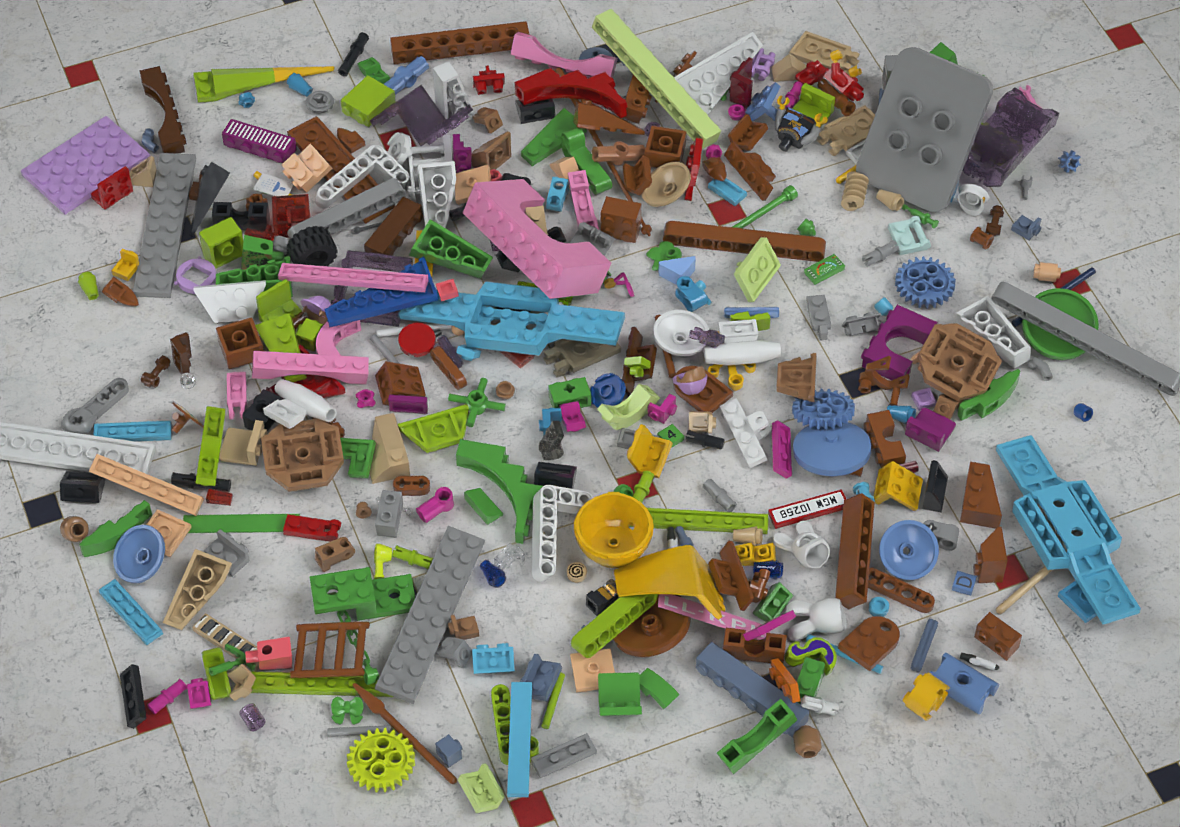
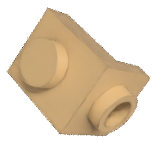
[689,411,716,434]
[228,664,256,701]

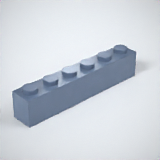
[696,642,810,737]

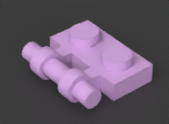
[751,48,776,81]

